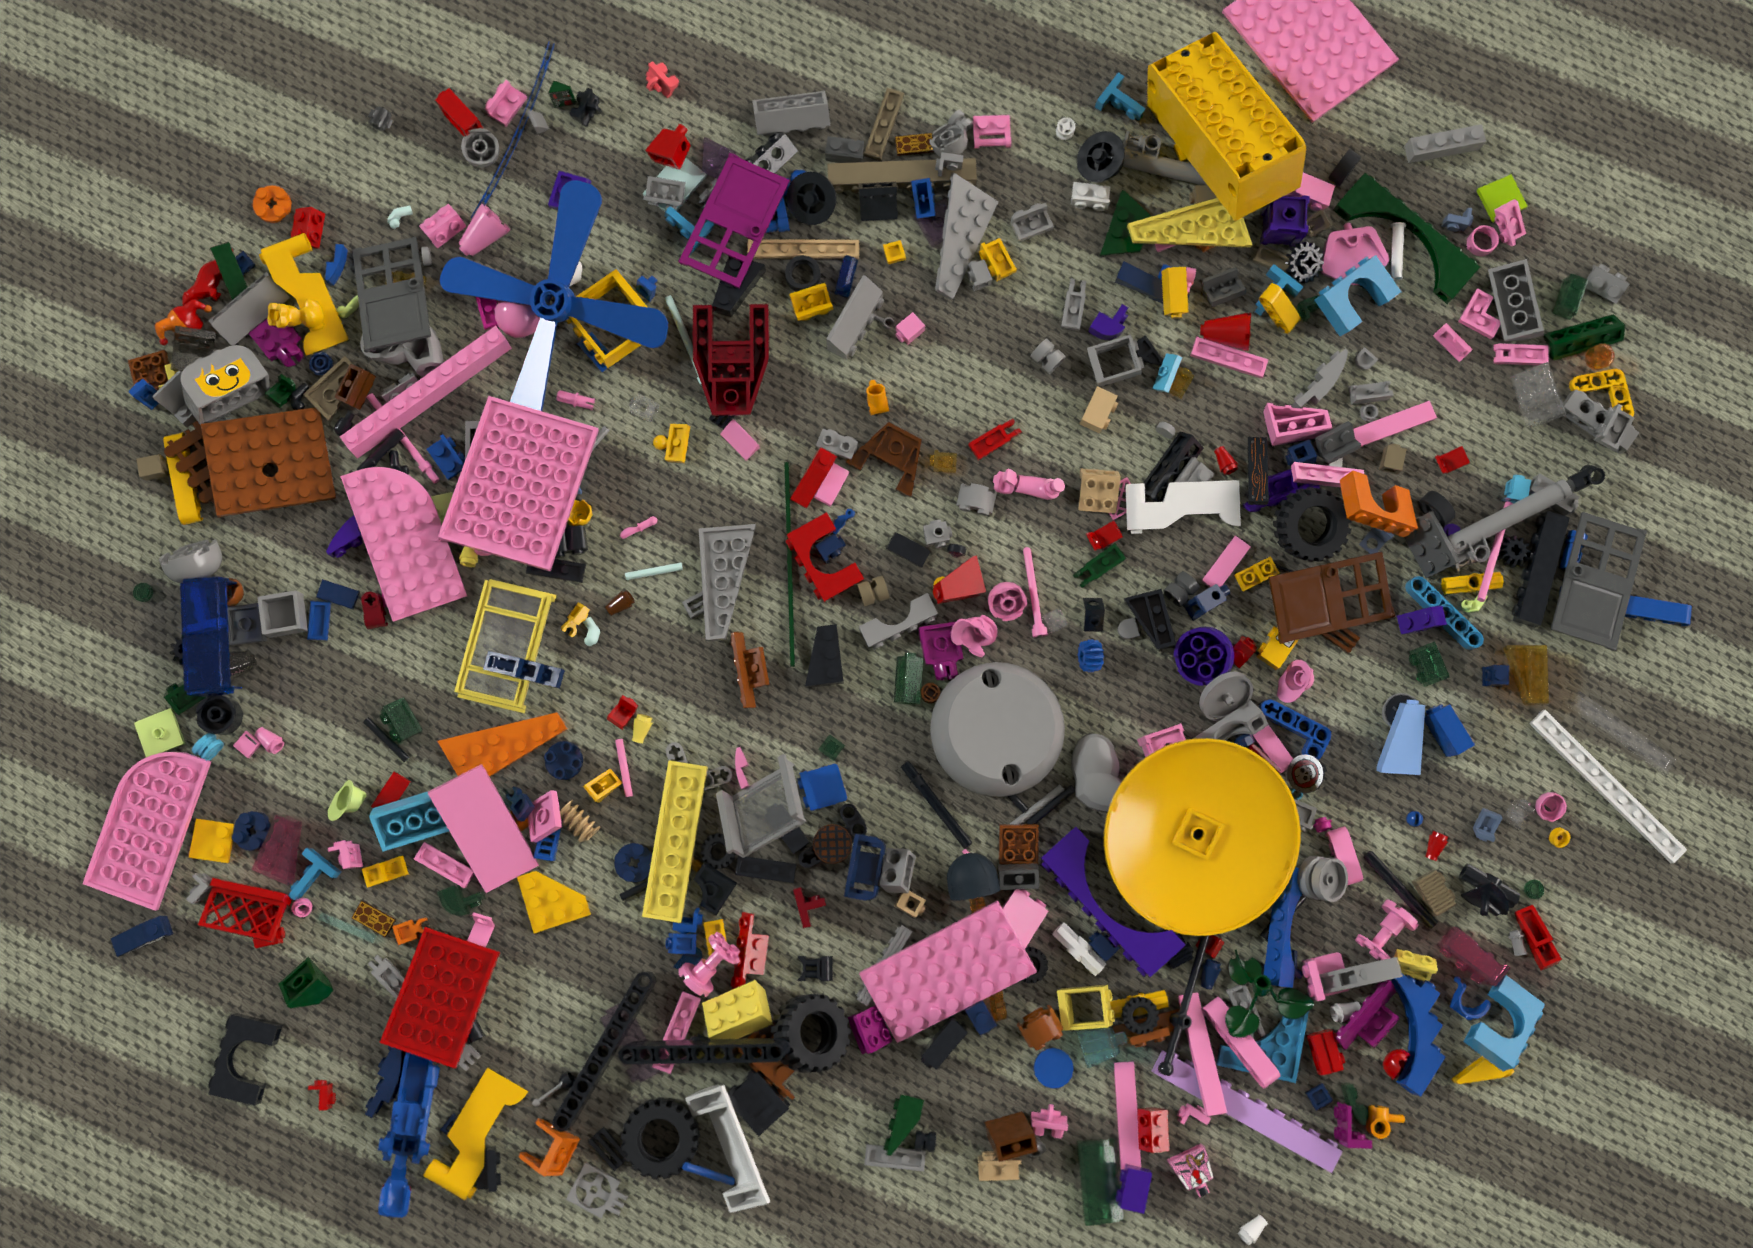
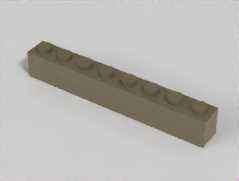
[827,158,977,194]

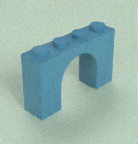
[1314,255,1401,336]
[1463,975,1545,1071]

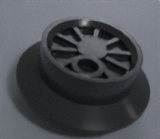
[1077,131,1125,182]
[787,171,836,225]

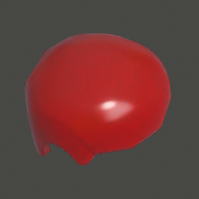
[1383,1049,1410,1080]

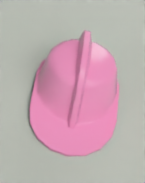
[1277,660,1314,703]

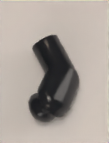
[291,383,309,410]
[389,451,410,475]

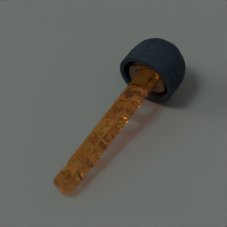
[947,853,1007,1022]

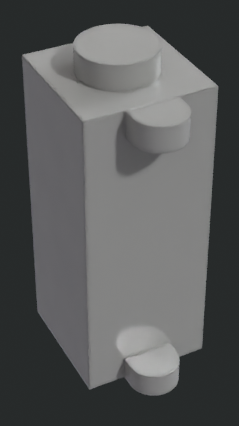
[1529,474,1580,516]

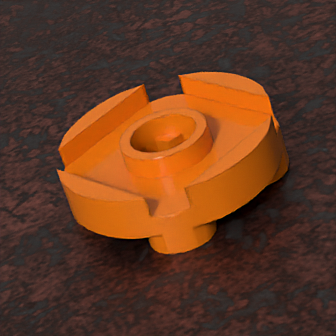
[253,185,292,223]

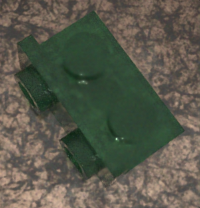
[380,697,423,745]

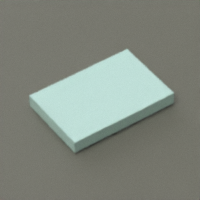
[643,158,707,212]

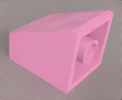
[1002,889,1048,948]

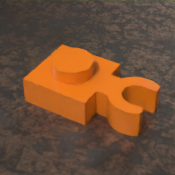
[392,918,431,945]

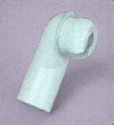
[387,205,412,229]
[583,617,600,646]

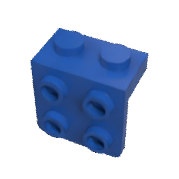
[797,764,847,811]

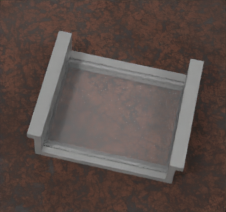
[716,754,806,858]

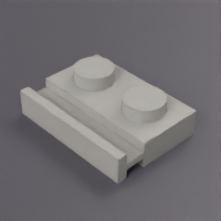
[1175,457,1214,482]

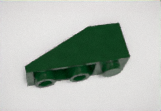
[883,1094,924,1156]

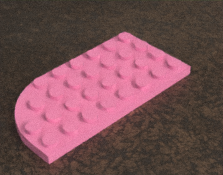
[340,467,467,622]
[83,752,211,911]

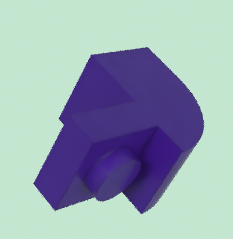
[1088,304,1128,340]

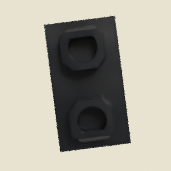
[569,88,602,127]

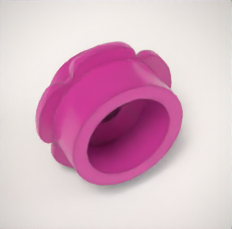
[1313,817,1332,833]

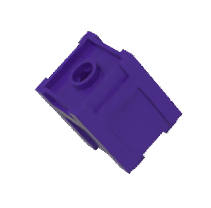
[1260,195,1310,247]

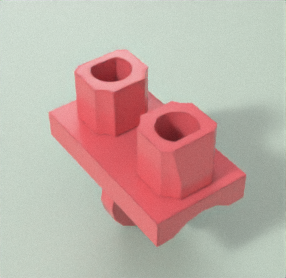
[646,61,679,99]

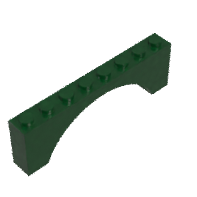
[1333,173,1480,304]

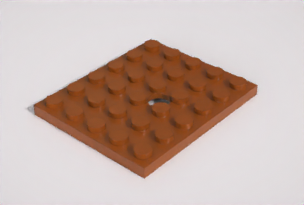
[201,407,336,517]

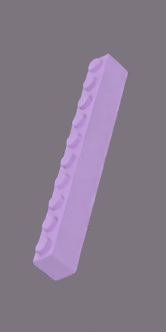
[1152,1050,1343,1173]

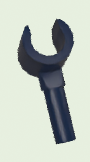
[1292,950,1303,980]

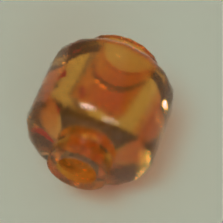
[1585,344,1615,370]

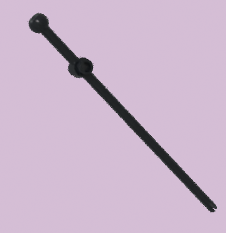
[1158,935,1210,1076]

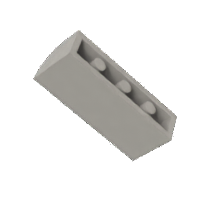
[209,272,290,346]

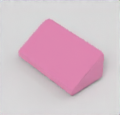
[720,419,760,460]

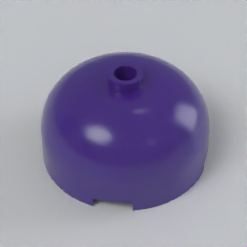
[1174,626,1234,686]

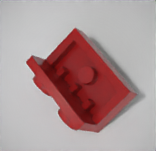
[291,207,325,249]

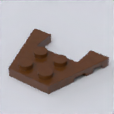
[846,422,922,498]

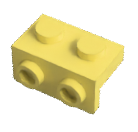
[1393,949,1438,981]

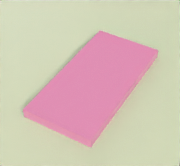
[428,764,539,893]

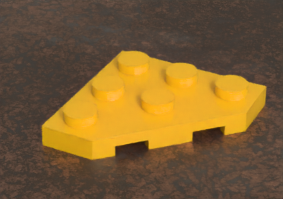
[517,871,591,933]

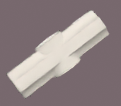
[1052,922,1106,976]

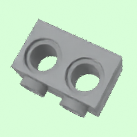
[879,848,916,893]

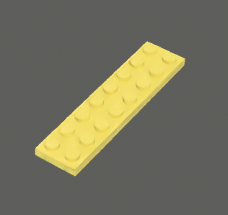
[642,760,708,923]

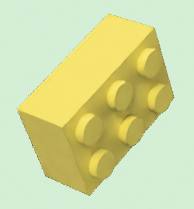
[702,980,773,1039]

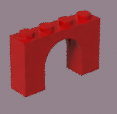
[785,512,864,602]

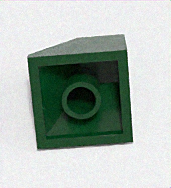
[278,957,334,1009]

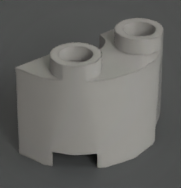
[956,483,997,516]

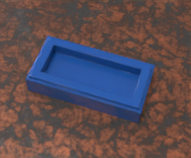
[307,601,331,641]

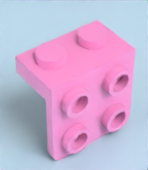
[1302,952,1350,1001]

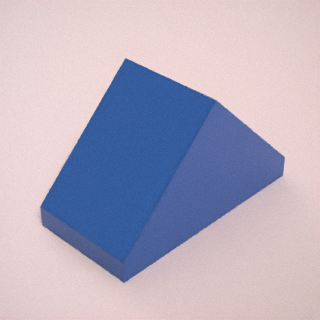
[911,178,935,219]

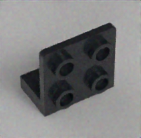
[859,181,898,221]

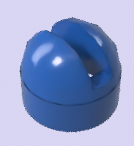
[1406,811,1423,827]

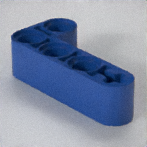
[1258,699,1331,760]

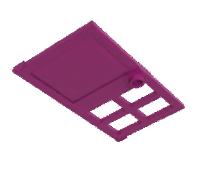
[678,153,790,288]

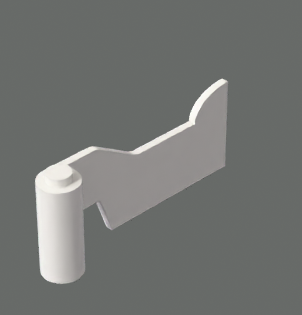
[1125,480,1241,534]

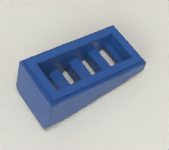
[534,822,562,861]

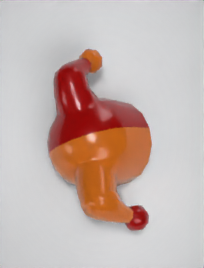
[155,299,212,346]

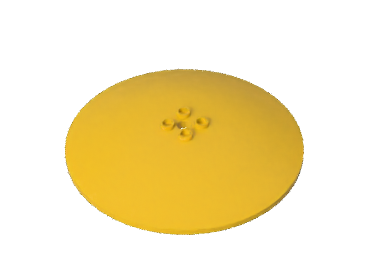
[1104,738,1301,936]

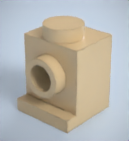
[894,891,926,918]

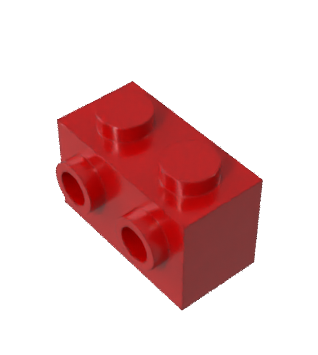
[1137,1107,1169,1153]

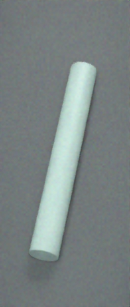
[625,562,683,580]

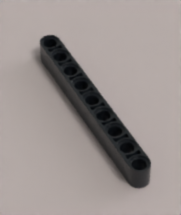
[553,971,656,1132]
[618,1038,791,1064]

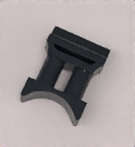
[797,956,833,981]

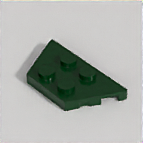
[1100,190,1152,257]

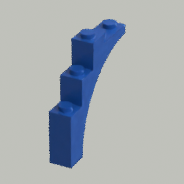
[1390,973,1446,1097]

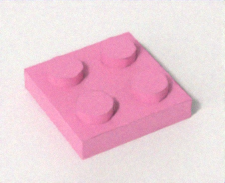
[528,790,562,843]

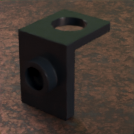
[1083,598,1105,632]

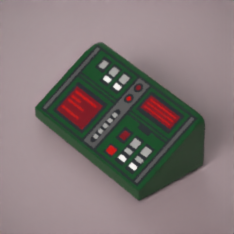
[549,81,576,108]

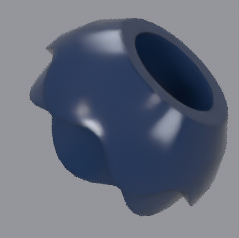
[309,352,333,375]

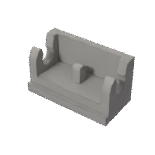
[1348,381,1394,405]

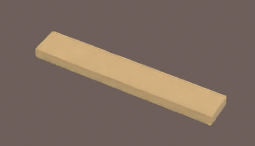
[748,239,859,259]

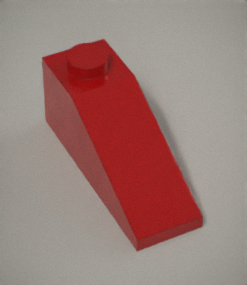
[790,447,837,508]

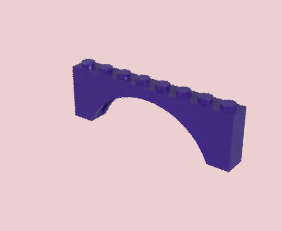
[1041,827,1185,978]

